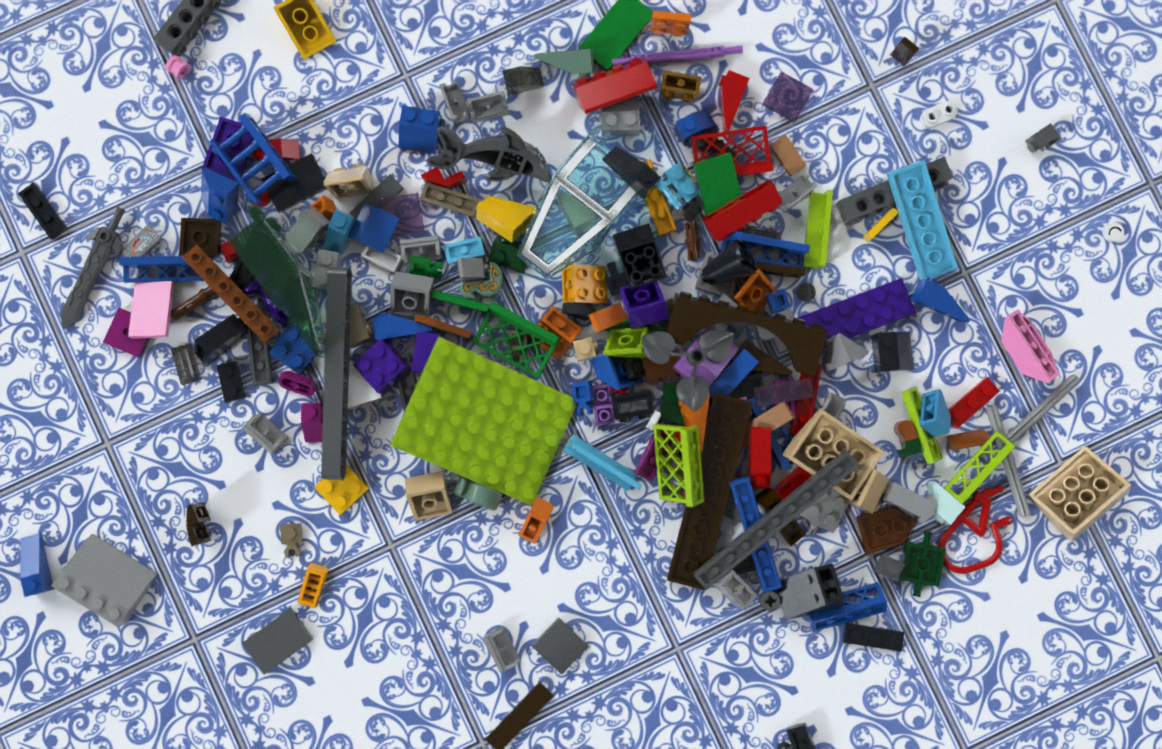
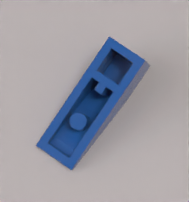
[910,277,970,323]
[372,312,435,341]
[20,533,54,597]

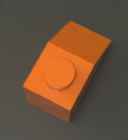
[518,497,554,544]

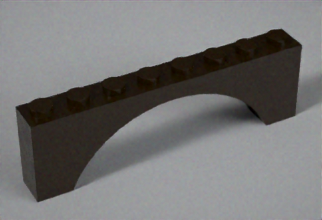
[665,291,828,376]

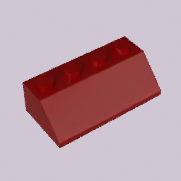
[572,58,658,114]

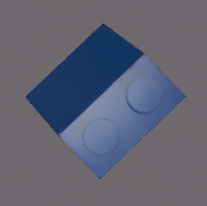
[398,105,443,155]
[201,167,239,224]

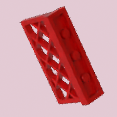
[691,125,774,183]

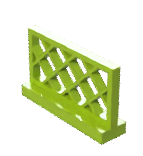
[653,424,704,507]

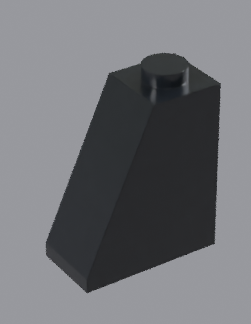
[194,314,246,367]

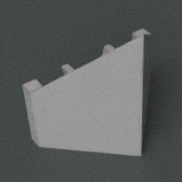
[825,333,869,373]

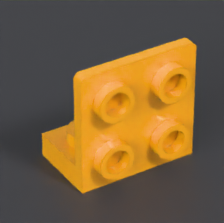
[561,264,607,304]

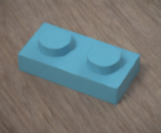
[443,236,485,265]

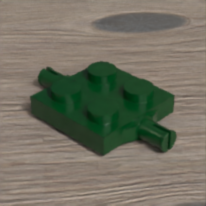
[899,531,946,597]

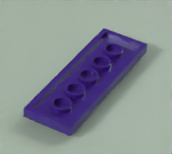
[798,278,916,349]

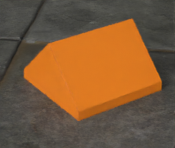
[731,268,776,311]

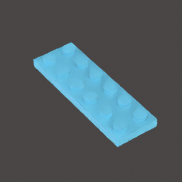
[886,160,958,279]

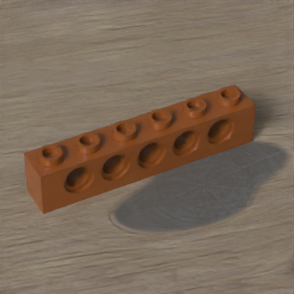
[182,244,281,345]

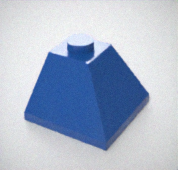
[591,354,644,390]

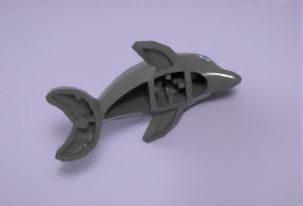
[427,127,553,182]

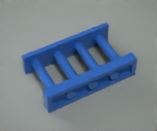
[209,113,296,205]

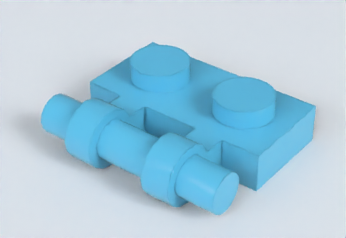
[657,163,700,210]

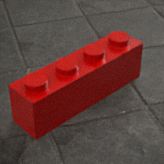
[701,180,783,241]

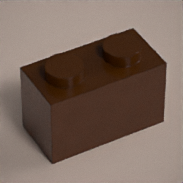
[641,349,681,384]

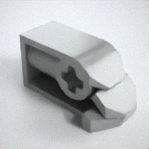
[880,482,935,524]

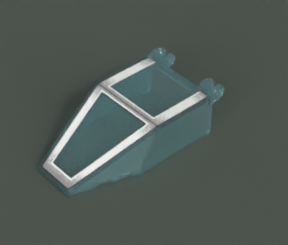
[517,124,657,280]

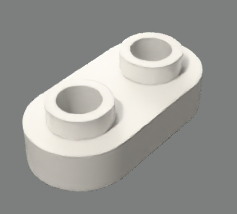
[919,101,958,129]

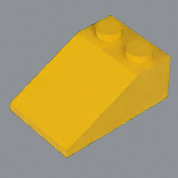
[273,0,337,59]

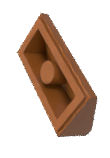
[947,429,993,450]

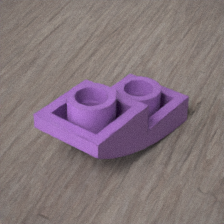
[592,383,615,426]

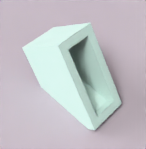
[927,481,965,525]

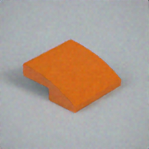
[529,306,582,361]

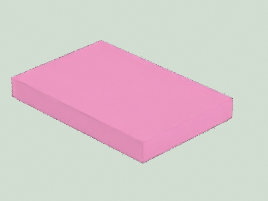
[128,281,174,339]

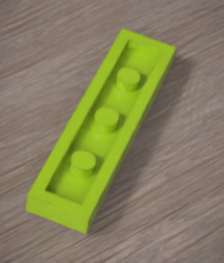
[902,386,943,464]

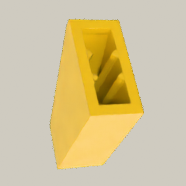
[476,196,537,243]

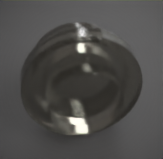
[796,283,816,302]

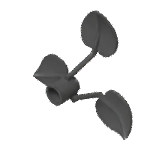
[642,330,734,411]

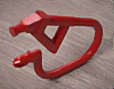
[938,485,1014,574]

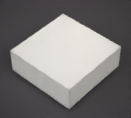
[645,410,661,431]

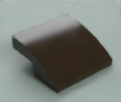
[186,502,211,547]

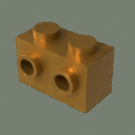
[659,70,701,103]

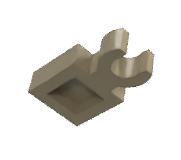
[508,330,529,361]
[280,523,303,558]

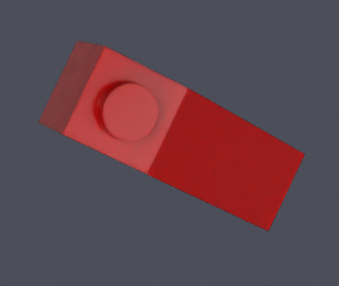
[718,70,750,132]
[747,427,771,488]

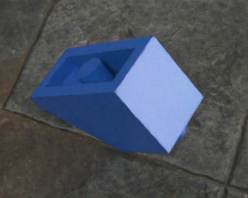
[674,109,716,144]

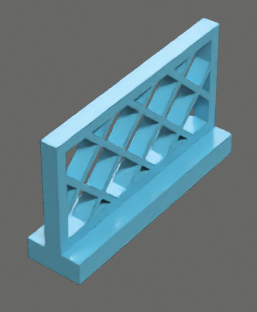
[563,434,643,491]

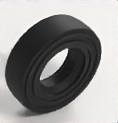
[561,302,596,320]

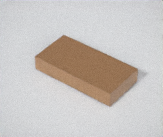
[769,135,807,177]

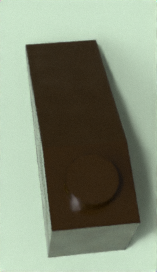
[730,340,793,376]
[755,488,806,546]

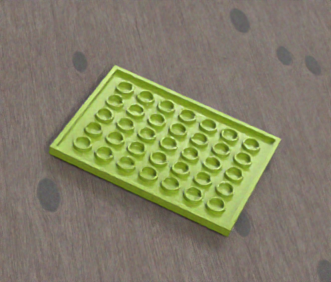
[390,337,577,506]

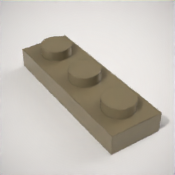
[420,182,480,218]

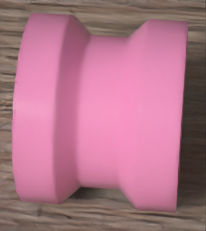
[165,55,190,80]

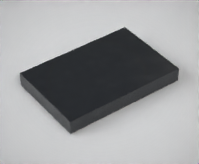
[261,153,327,213]

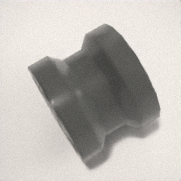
[758,591,780,611]

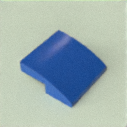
[349,202,400,253]

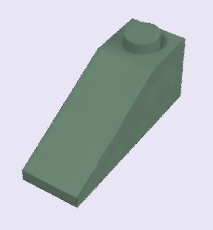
[534,48,595,77]

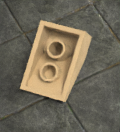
[324,164,373,199]

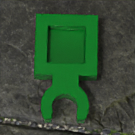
[409,255,443,278]

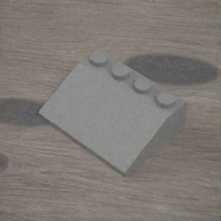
[51,534,158,627]

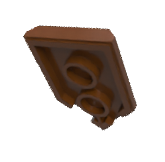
[856,507,917,554]

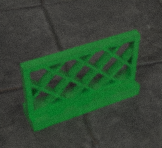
[472,301,562,378]

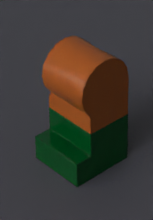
[894,420,922,457]

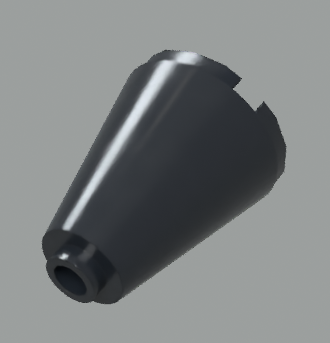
[701,239,757,285]

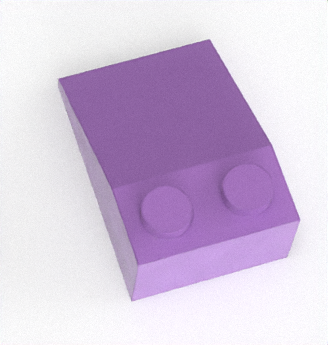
[672,326,739,385]

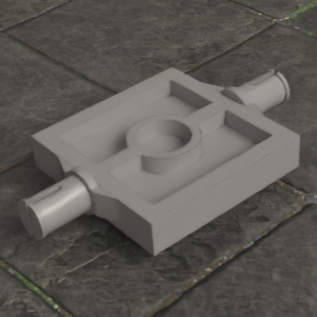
[799,489,850,538]

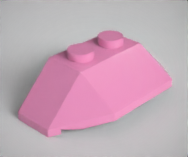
[1001,309,1059,383]

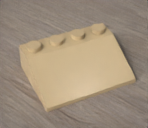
[782,408,884,501]
[1028,446,1131,542]

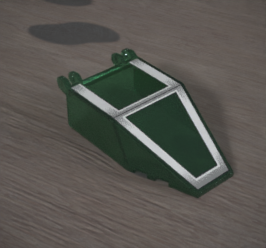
[229,205,325,358]

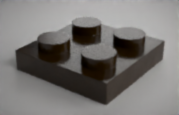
[179,218,222,258]

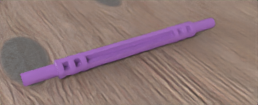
[612,45,743,67]

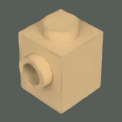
[573,337,599,362]

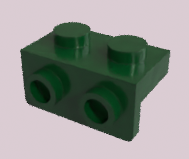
[488,235,533,274]

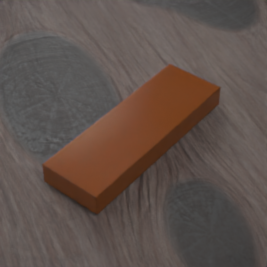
[414,313,471,340]

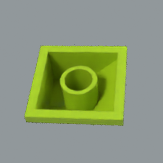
[604,327,649,358]

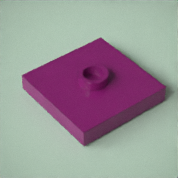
[103,308,149,358]

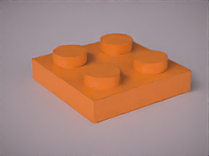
[650,11,691,37]

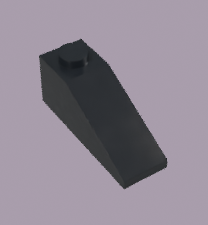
[602,146,661,199]

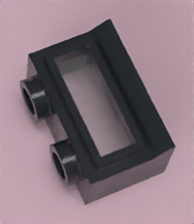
[611,390,654,423]

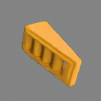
[297,563,329,608]

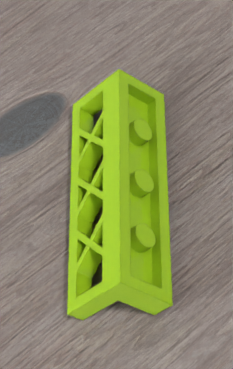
[802,190,833,270]
[944,431,1015,504]

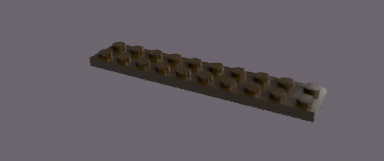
[667,392,753,590]

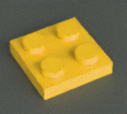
[314,463,370,515]

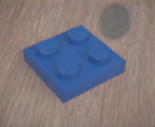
[269,322,323,375]

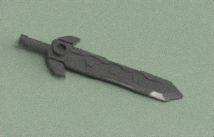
[60,207,126,329]

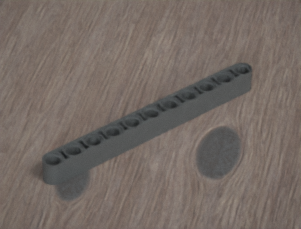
[321,267,352,480]

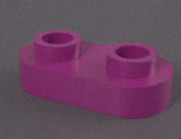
[278,371,317,396]

